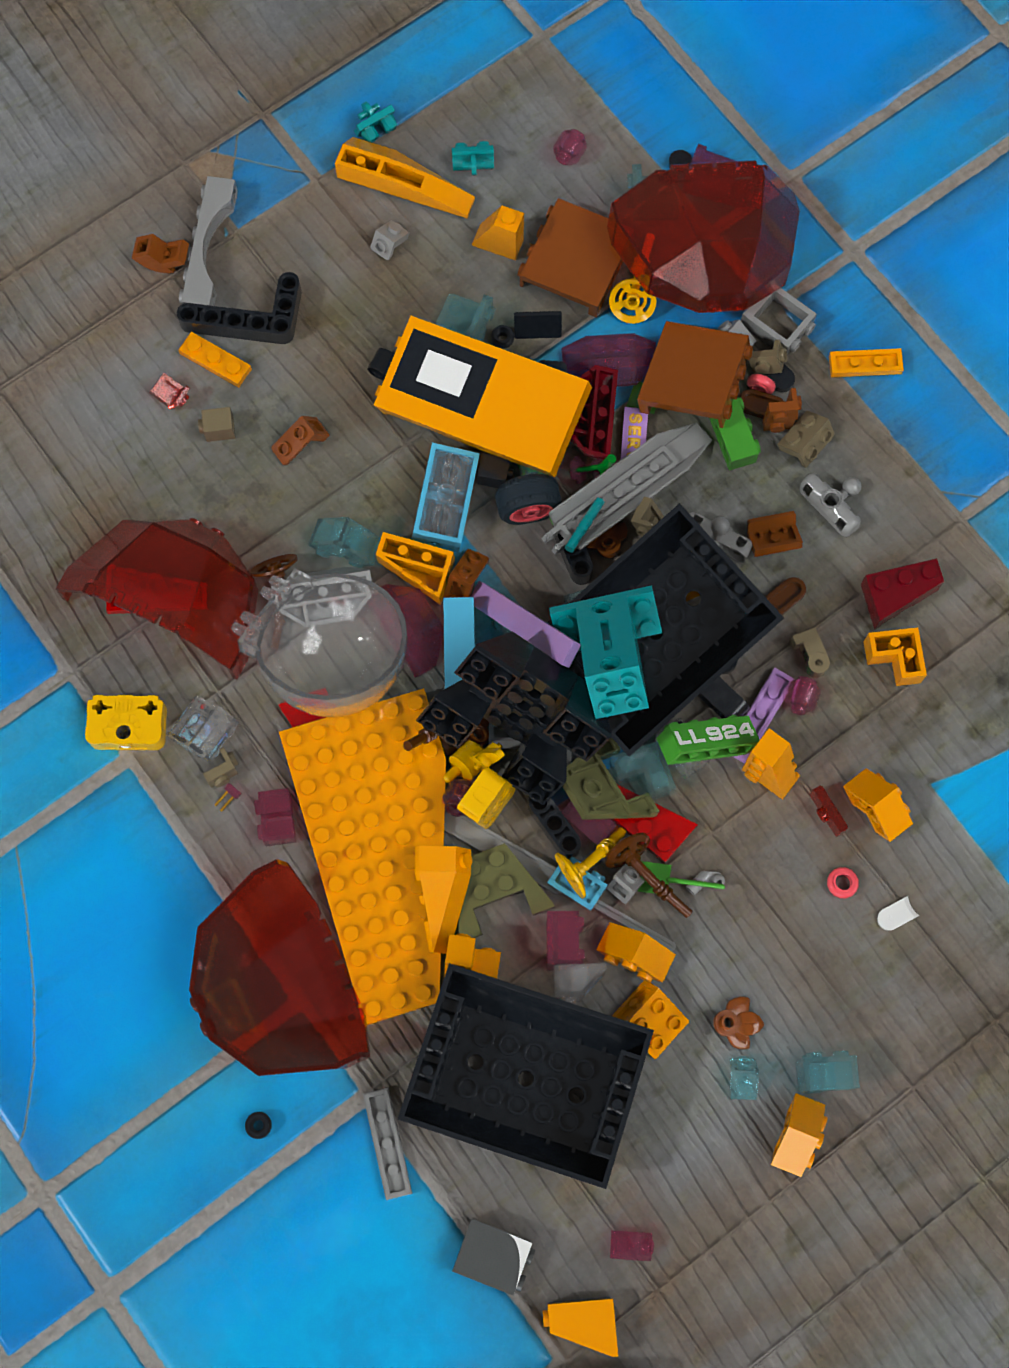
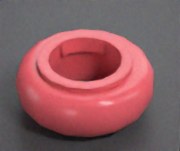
[747,374,776,394]
[827,867,859,899]

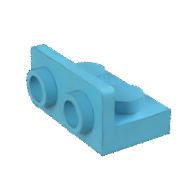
[547,856,608,911]

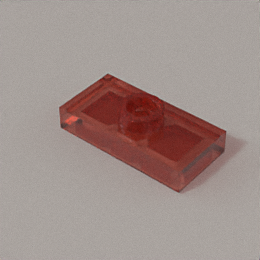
[809,785,848,838]

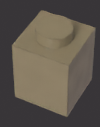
[198,407,236,442]

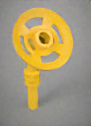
[609,232,657,324]
[555,827,626,899]

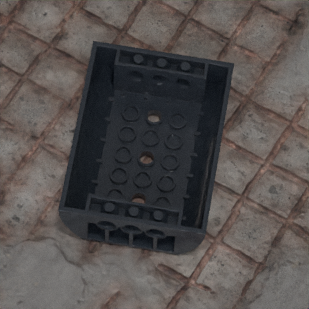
[547,503,784,757]
[397,963,654,1189]

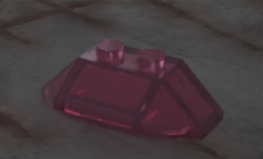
[561,333,656,386]
[368,584,444,678]

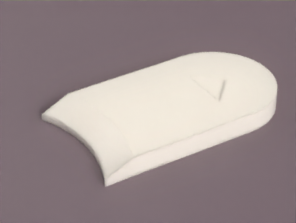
[877,896,920,931]

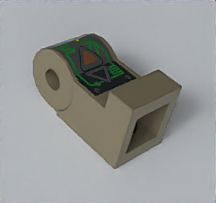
[789,627,830,678]

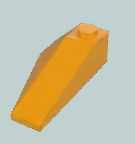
[415,845,472,954]

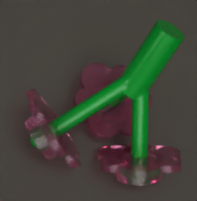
[569,454,616,484]

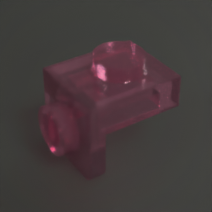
[610,1230,654,1261]

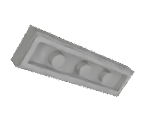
[363,1088,413,1200]

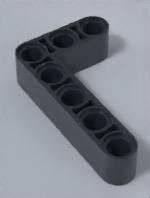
[177,272,302,344]

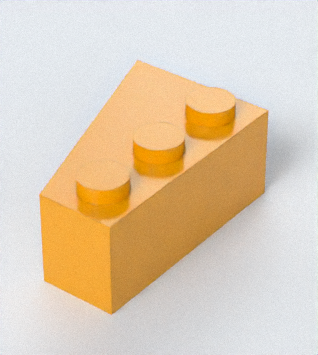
[376,532,455,605]
[742,728,800,800]

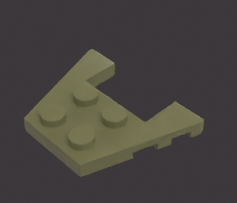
[562,737,660,820]
[458,843,555,938]

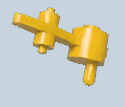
[443,740,505,783]

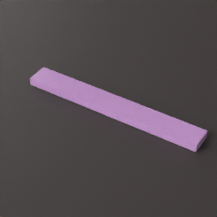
[471,581,581,668]

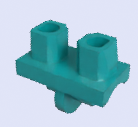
[354,102,397,143]
[452,141,494,175]

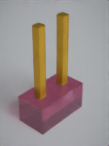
[215,783,242,812]

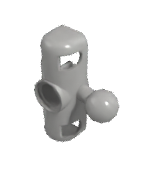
[799,473,862,537]
[689,512,752,563]

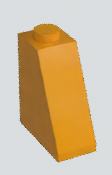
[472,205,524,261]
[542,1298,618,1357]

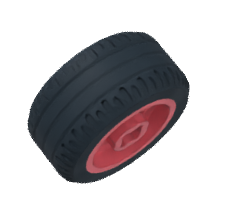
[495,474,562,525]

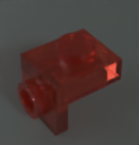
[149,373,190,410]

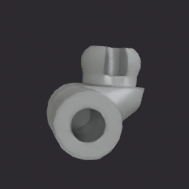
[686,870,725,896]

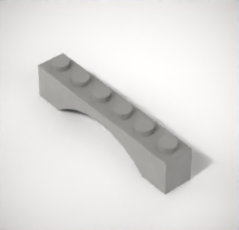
[179,176,238,306]

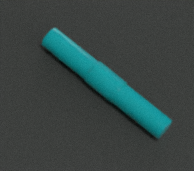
[565,497,605,552]

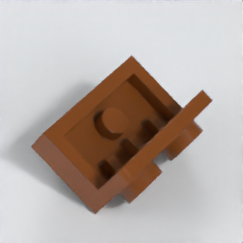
[762,388,802,433]
[747,511,803,557]

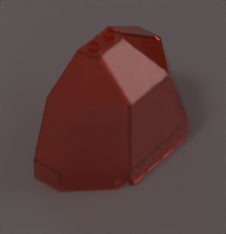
[607,160,800,313]
[56,518,258,680]
[189,859,370,1076]

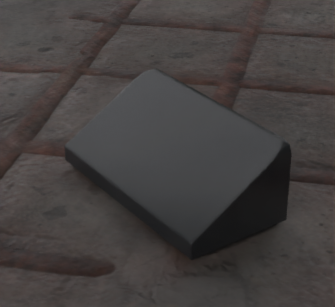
[514,311,562,339]

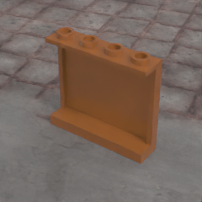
[517,198,635,318]
[637,321,753,428]

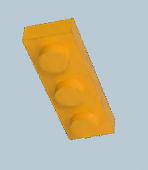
[178,331,252,388]
[829,348,904,377]

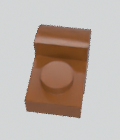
[132,234,189,273]

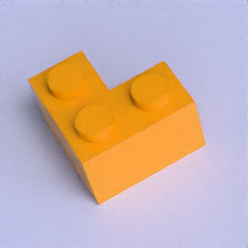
[863,627,927,686]
[843,768,913,842]
[596,922,676,983]
[444,933,501,979]
[771,1093,828,1177]

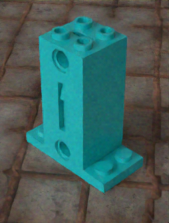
[549,585,662,719]

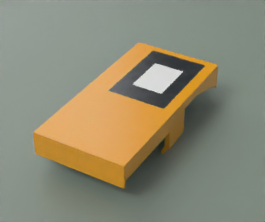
[374,315,592,478]

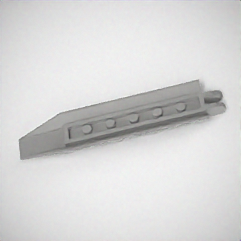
[541,423,712,555]

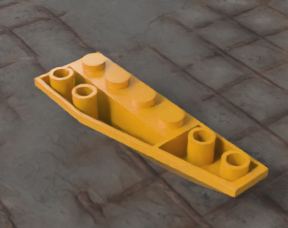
[335,137,475,218]

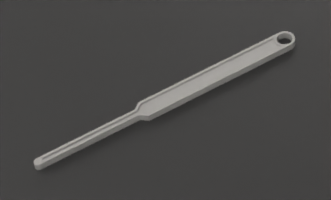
[444,805,676,952]

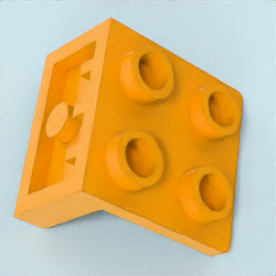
[612,981,689,1059]

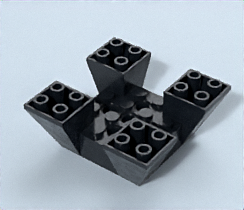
[416,631,612,805]

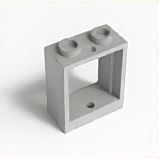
[741,281,817,355]

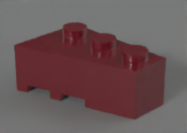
[861,558,944,630]

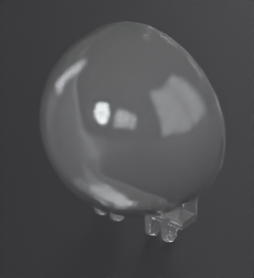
[231,568,408,717]

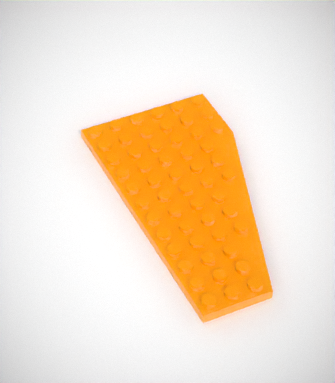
[279,688,446,1026]

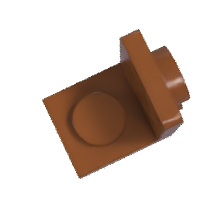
[271,416,330,465]
[443,549,489,598]

